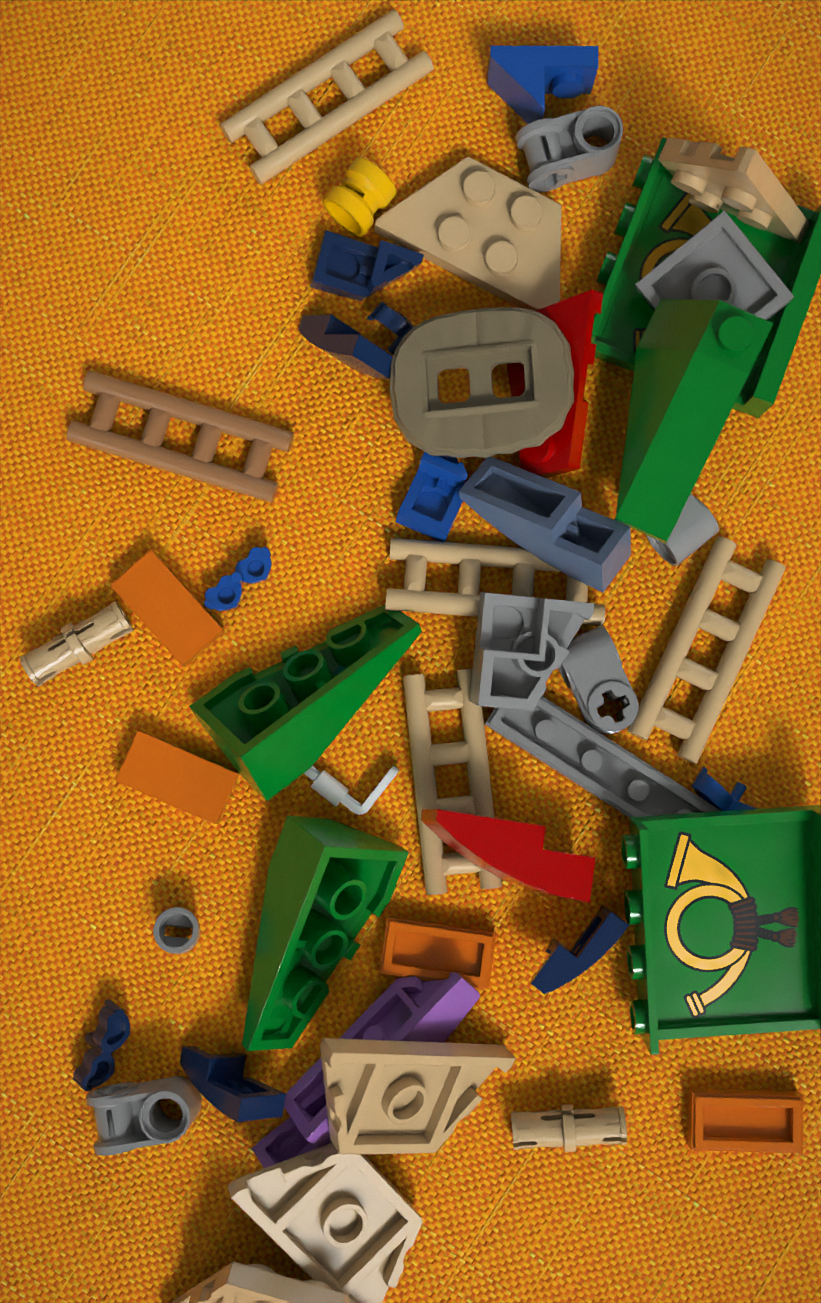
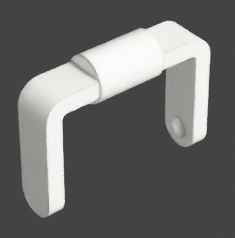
[304,765,400,815]

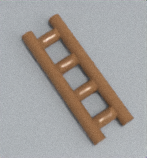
[67,370,294,503]

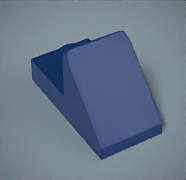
[487,46,598,124]

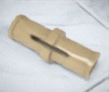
[19,601,134,687]
[511,1104,627,1152]

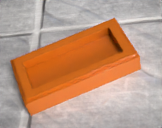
[110,549,225,667]
[115,730,240,824]
[379,915,497,989]
[687,1088,804,1153]

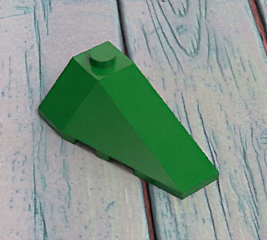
[615,299,774,544]
[189,604,422,801]
[242,815,409,1051]

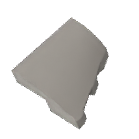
[469,592,594,710]

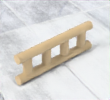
[220,9,434,185]
[627,536,786,764]
[385,538,605,626]
[403,668,502,895]

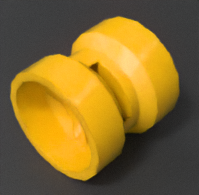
[322,157,397,237]

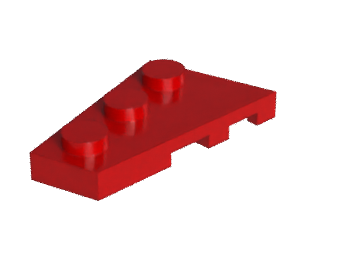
[507,289,603,478]

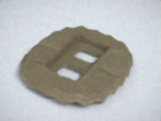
[389,307,575,458]

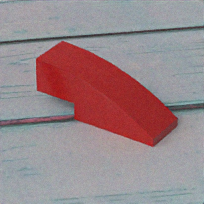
[421,809,596,903]

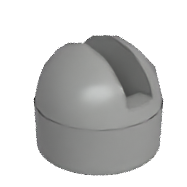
[153,907,201,954]

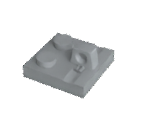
[635,210,794,320]

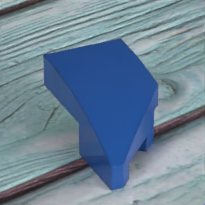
[396,452,468,542]

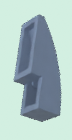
[459,456,631,592]

